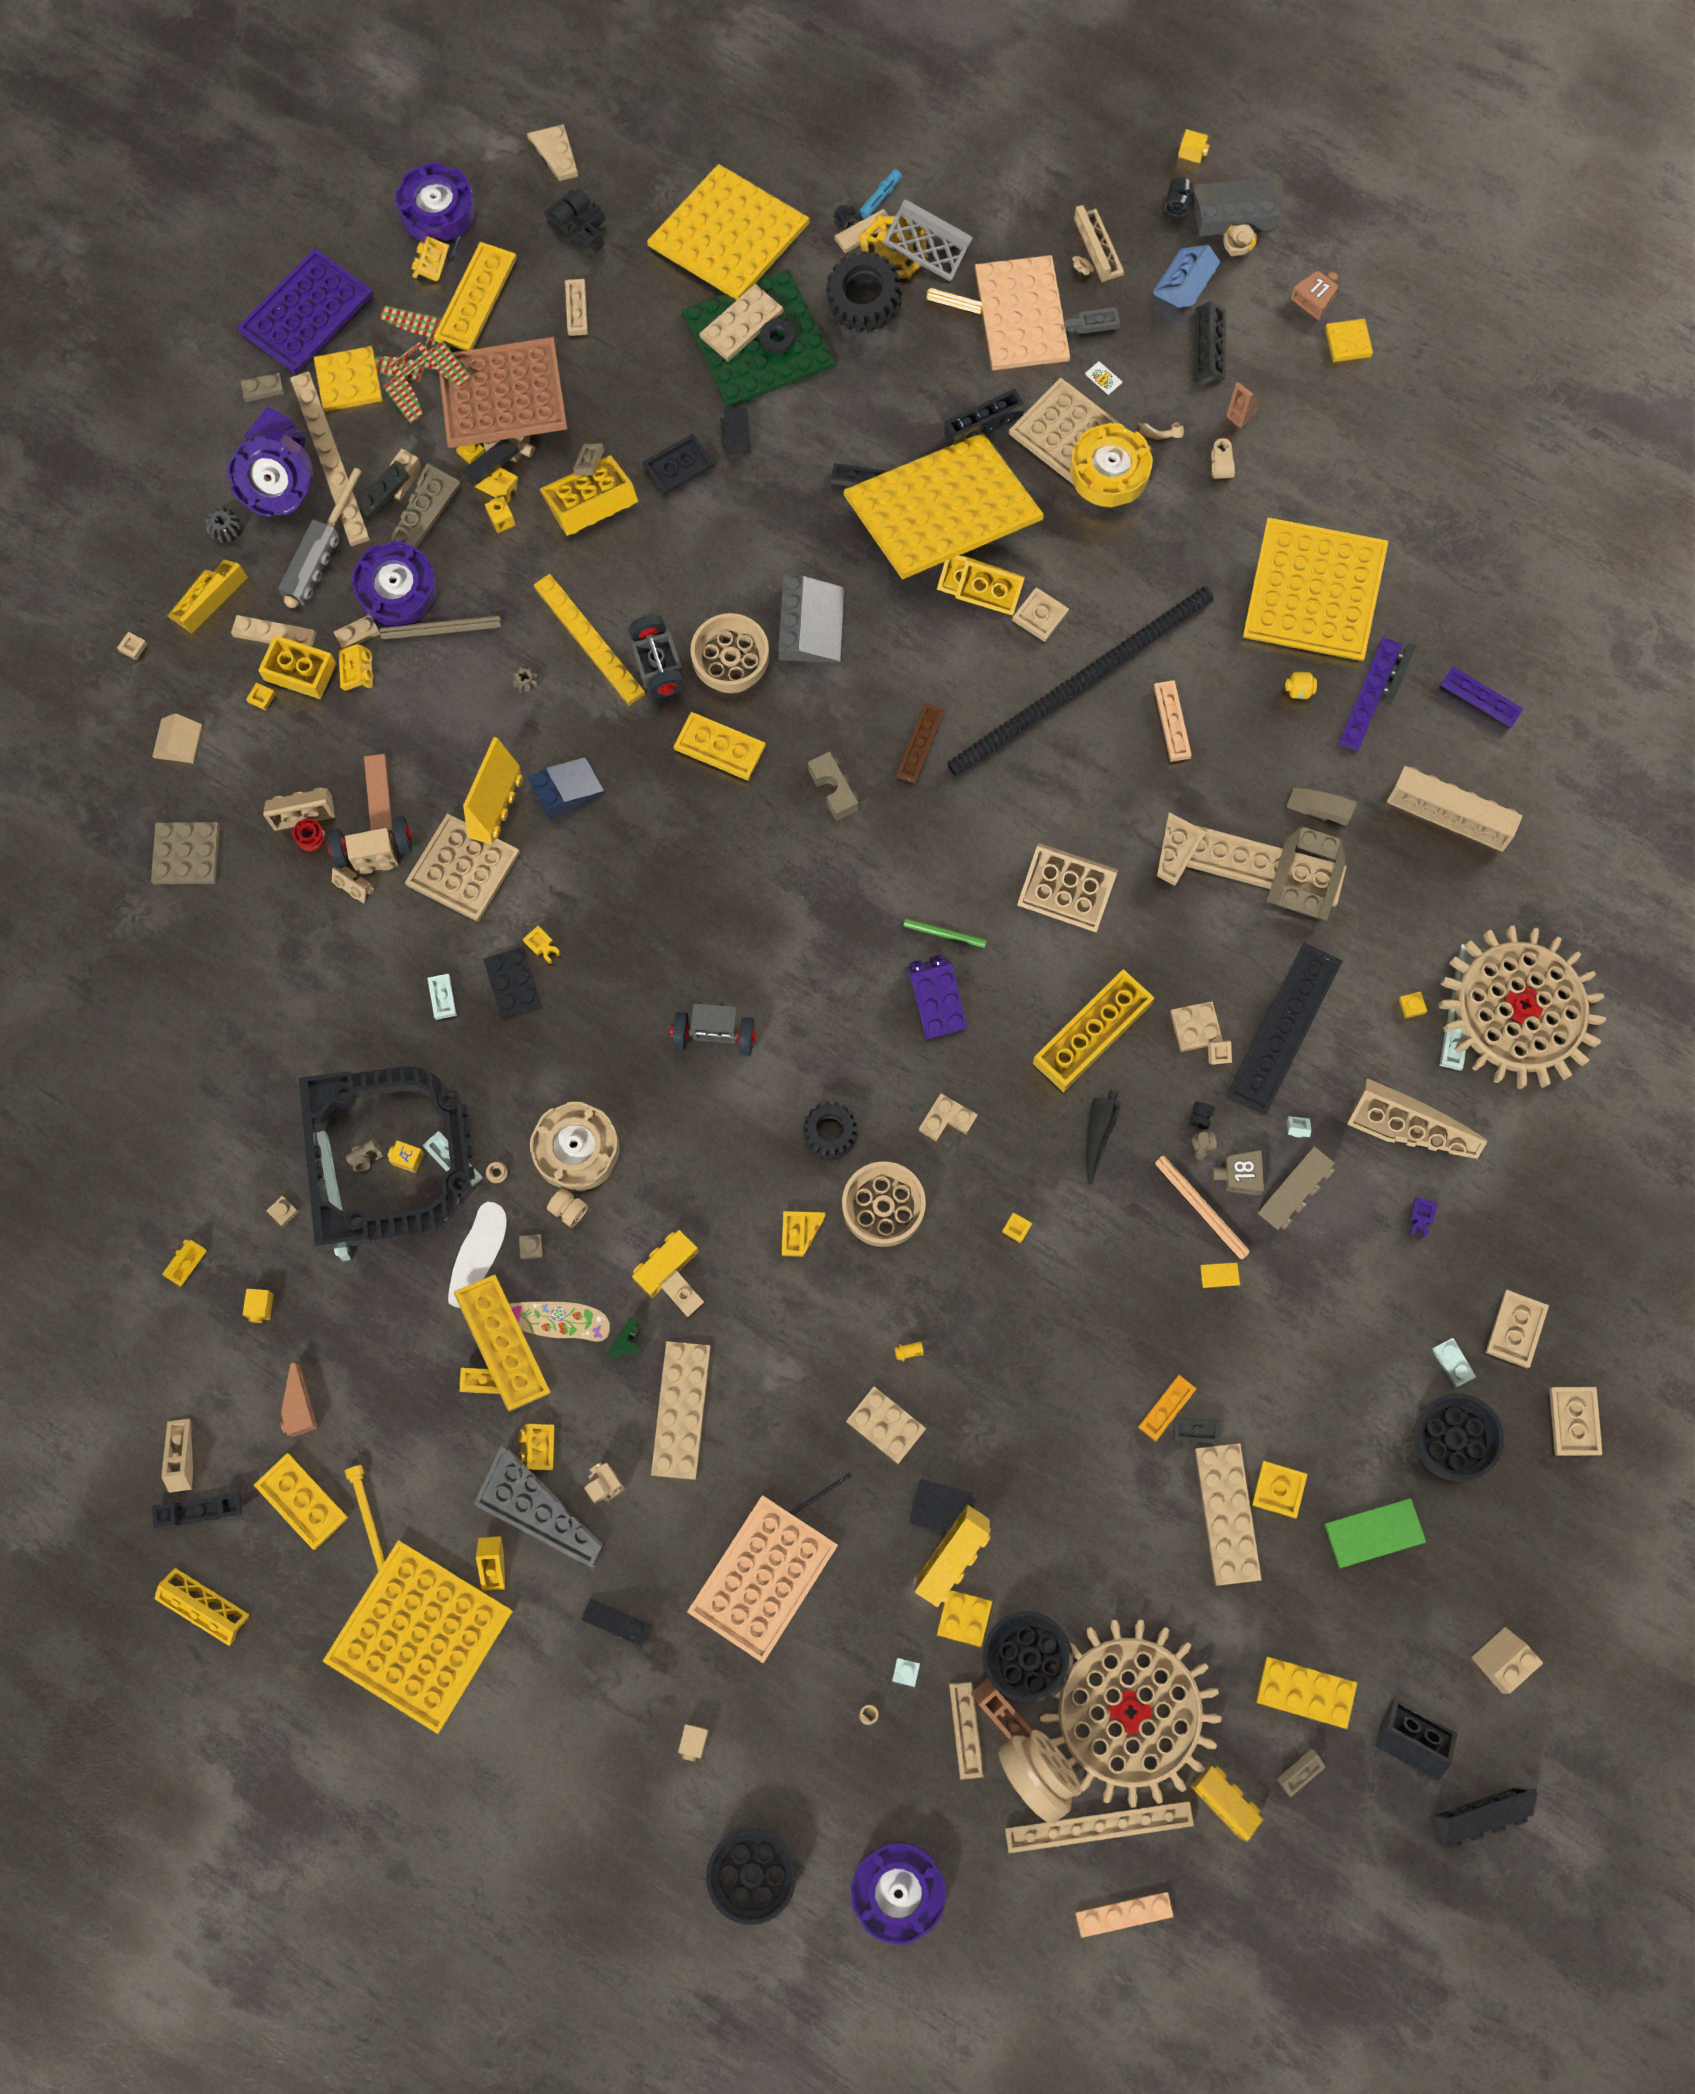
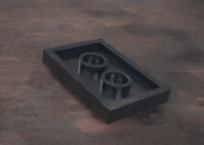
[642,434,714,496]
[483,946,542,1019]

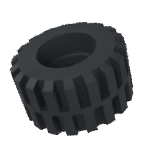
[803,1101,857,1160]

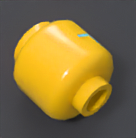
[1285,672,1317,699]

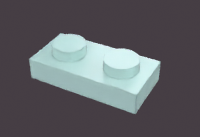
[428,974,457,1020]
[1432,1338,1476,1388]

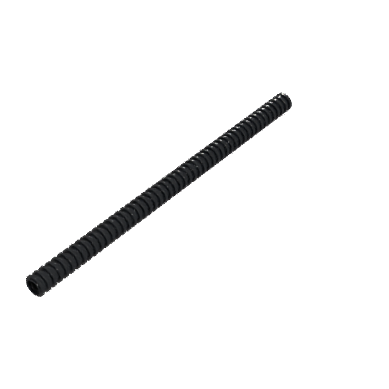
[947,586,1214,777]

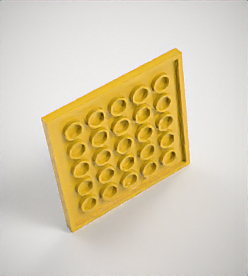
[647,164,810,300]
[1242,518,1388,661]
[323,1540,514,1734]

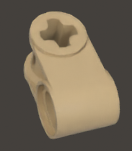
[1211,438,1235,479]

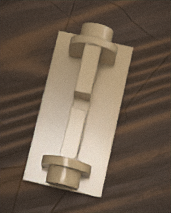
[331,866,374,903]

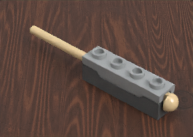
[278,468,361,608]

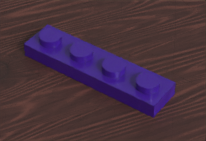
[1441,666,1523,728]

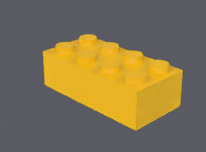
[915,1504,991,1608]

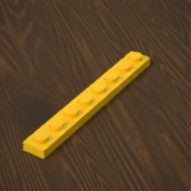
[534,574,645,706]

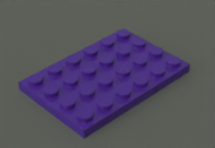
[236,248,374,375]

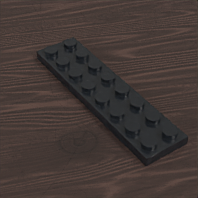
[1227,942,1343,1114]

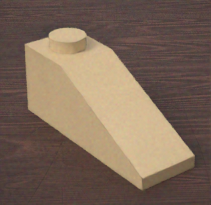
[161,1419,193,1493]

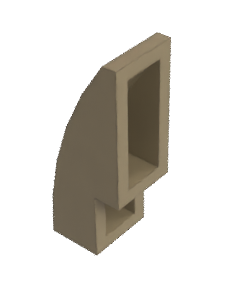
[1286,788,1357,826]

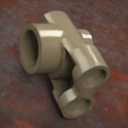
[1192,1132,1217,1160]
[346,1139,385,1172]

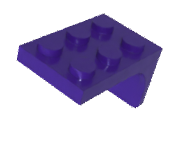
[905,955,967,1039]

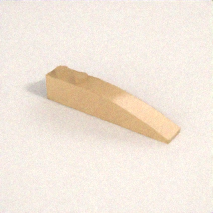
[1347,1078,1487,1159]

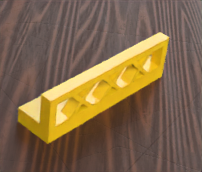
[155,1568,250,1646]

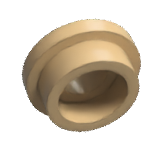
[486,1162,508,1183]

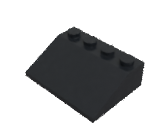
[1430,1786,1537,1848]

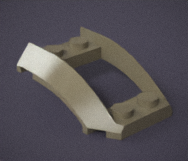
[1266,827,1346,921]

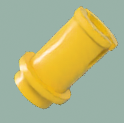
[894,1341,924,1362]

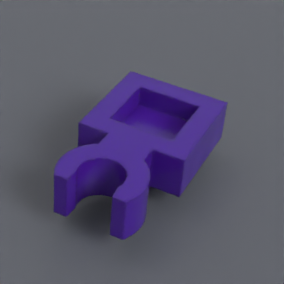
[1410,1197,1437,1238]

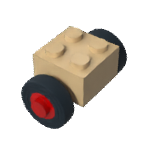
[327,816,413,874]

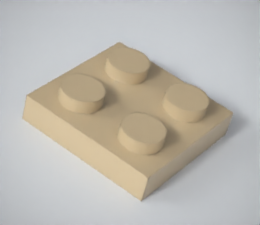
[1012,587,1069,642]
[1170,1001,1223,1052]

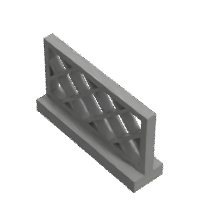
[882,199,973,282]

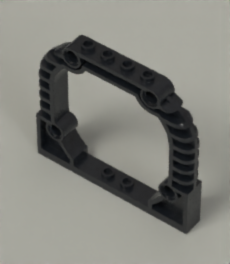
[299,1066,475,1251]

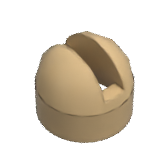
[859,1705,878,1725]

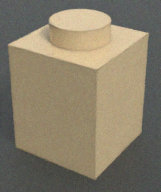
[678,1724,709,1762]

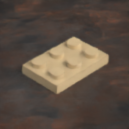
[1485,1290,1549,1369]
[846,1387,926,1464]
[1549,1387,1603,1456]

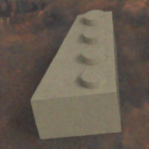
[1257,1146,1335,1230]

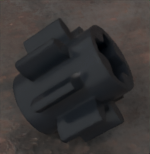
[833,205,857,230]

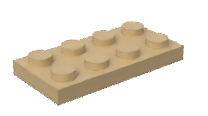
[700,284,783,361]

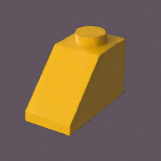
[476,1536,505,1591]

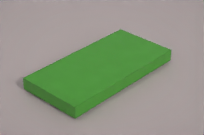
[1324,1498,1426,1568]

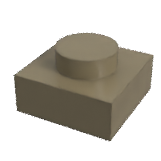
[519,1234,543,1259]

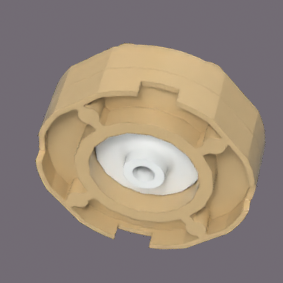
[530,1102,620,1192]

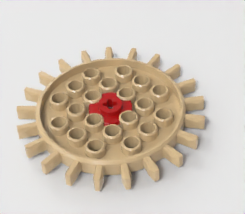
[1439,926,1606,1089]
[1039,1620,1221,1807]

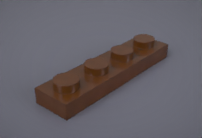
[896,703,944,784]

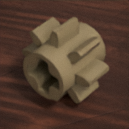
[513,667,538,693]

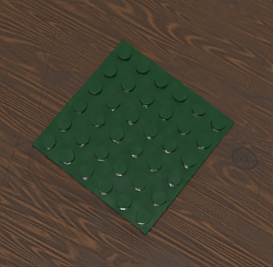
[682,269,835,409]

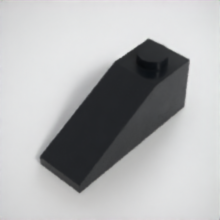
[581,1598,653,1647]

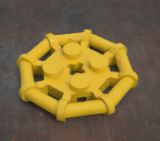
[859,215,929,280]

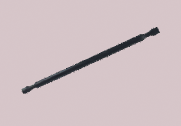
[789,1473,852,1515]

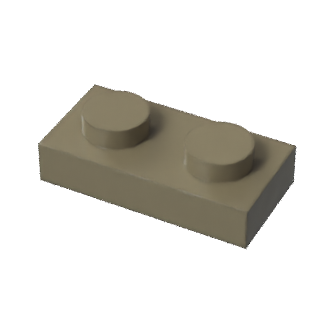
[241,373,284,402]
[573,443,604,476]
[1277,1749,1325,1797]

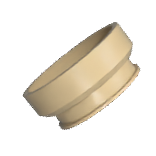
[691,613,769,693]
[842,1162,926,1247]
[999,1730,1081,1824]

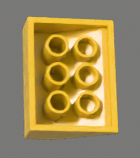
[540,455,639,536]
[463,737,523,845]

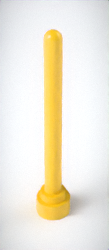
[345,1465,385,1571]

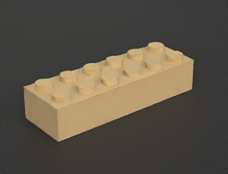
[1386,766,1523,852]

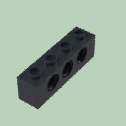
[944,389,1024,445]

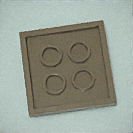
[151,822,220,884]

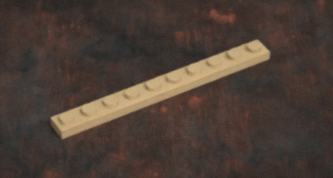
[290,371,370,547]

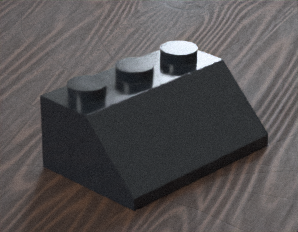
[1375,1699,1458,1781]

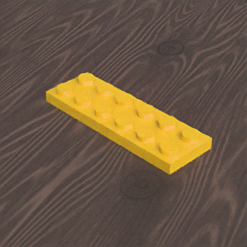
[434,242,517,351]
[454,1275,550,1412]

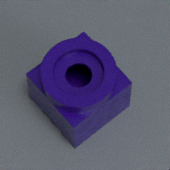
[244,406,305,448]

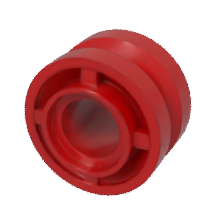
[293,818,325,852]

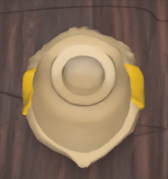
[1224,224,1257,256]

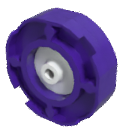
[395,162,476,242]
[227,431,313,517]
[352,541,437,626]
[851,1842,946,1945]

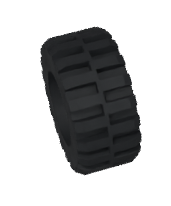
[826,251,902,333]

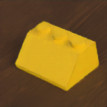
[1189,1766,1263,1841]

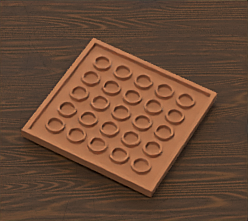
[439,337,567,448]

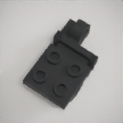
[544,188,606,251]

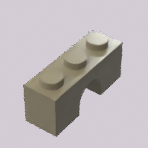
[808,752,860,821]

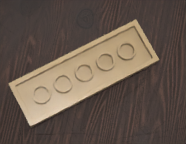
[651,1341,711,1480]
[1195,1443,1261,1586]

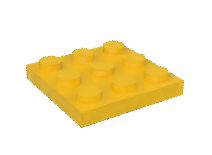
[314,346,383,412]

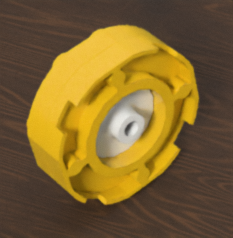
[1070,423,1152,507]

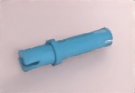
[858,169,903,219]

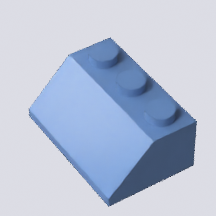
[1153,245,1220,307]

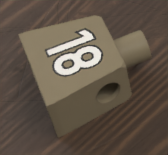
[1212,1151,1264,1196]

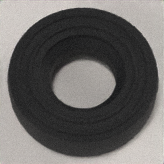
[759,319,795,355]

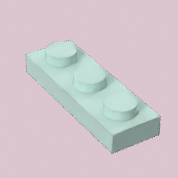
[423,1131,483,1189]

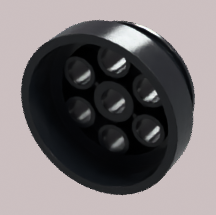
[1413,1393,1504,1482]
[983,1611,1073,1704]
[706,1828,797,1925]

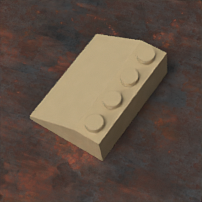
[1017,843,1119,932]

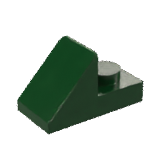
[607,1316,643,1360]

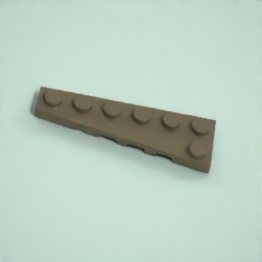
[388,463,461,549]

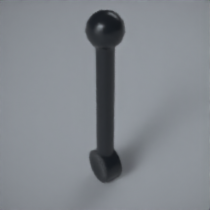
[447,231,466,260]

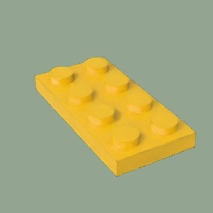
[674,712,766,781]
[254,1453,349,1550]
[1255,1657,1357,1729]

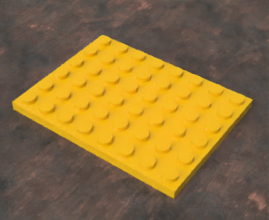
[844,433,1044,580]

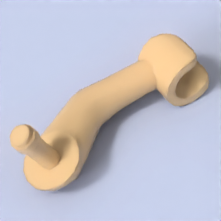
[1137,422,1184,440]

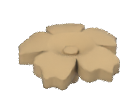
[1072,256,1094,275]

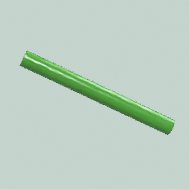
[903,919,987,948]

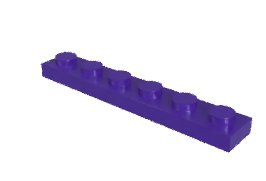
[1339,637,1402,751]

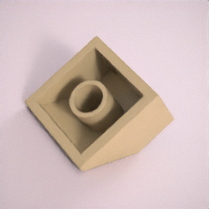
[1471,1627,1543,1694]

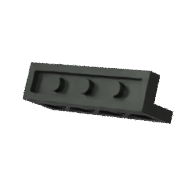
[1195,301,1226,381]

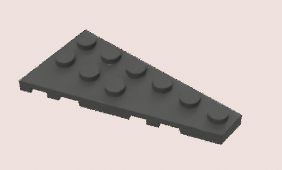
[473,1443,603,1567]

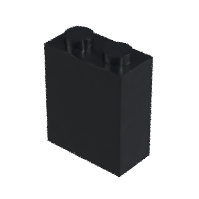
[908,1479,975,1535]

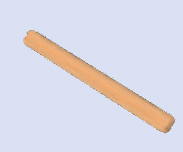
[1155,1156,1250,1259]

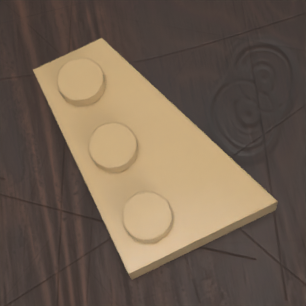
[527,124,578,181]

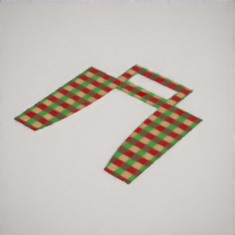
[374,306,450,383]
[383,341,471,424]

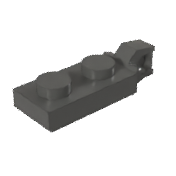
[1064,307,1121,334]

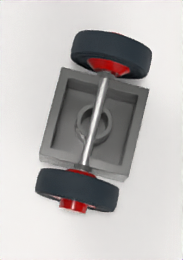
[629,615,684,698]
[670,1001,757,1056]

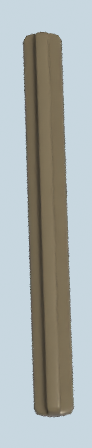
[380,615,501,639]

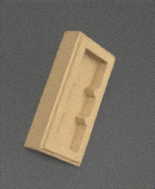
[659,1270,704,1317]

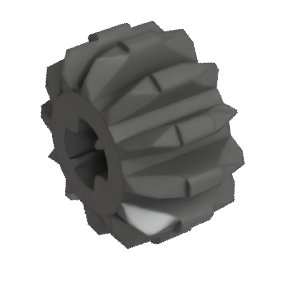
[205,507,241,543]

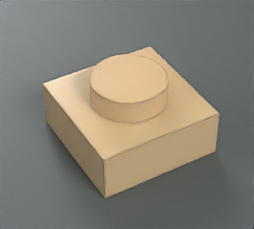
[117,632,147,660]
[1208,1040,1232,1064]
[266,1196,299,1227]

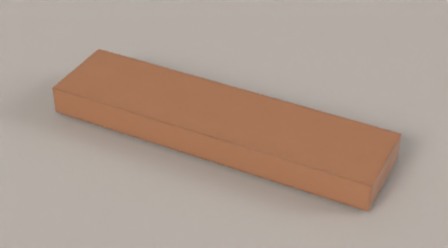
[364,754,393,833]

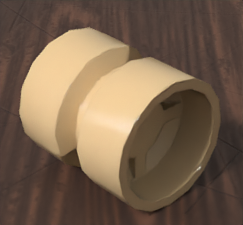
[547,1187,588,1228]

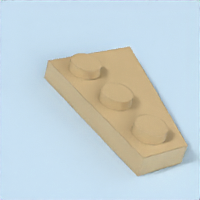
[1157,812,1206,886]

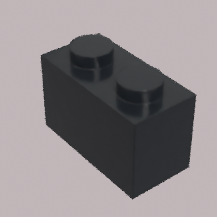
[720,408,751,455]

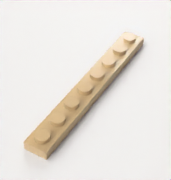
[1005,1801,1194,1853]

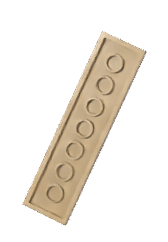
[1187,825,1347,907]

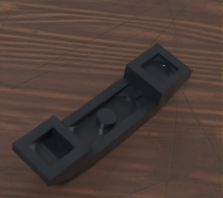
[152,1492,242,1529]

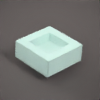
[1287,1116,1311,1137]
[892,1658,920,1687]

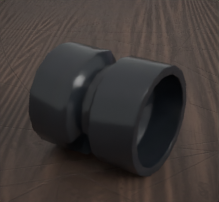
[1165,178,1195,217]

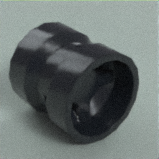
[1188,1101,1215,1130]

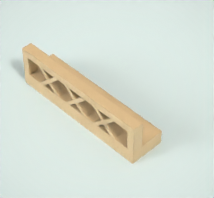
[1074,205,1124,282]

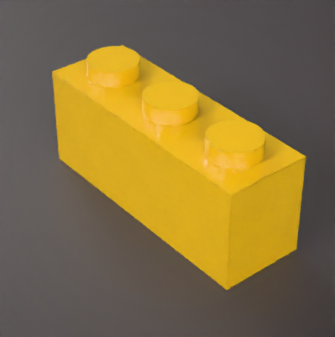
[632,1230,699,1298]

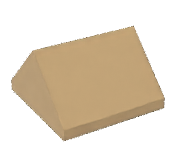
[152,713,202,763]

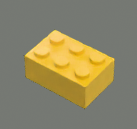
[258,635,336,699]

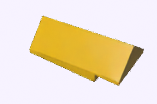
[937,555,1025,616]
[167,560,248,633]

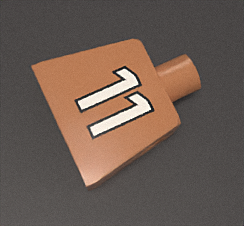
[1291,271,1338,320]

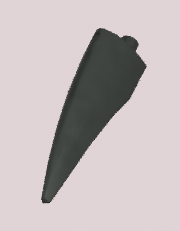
[1086,1090,1120,1185]

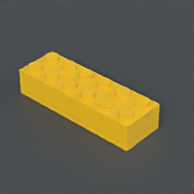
[1033,969,1154,1093]

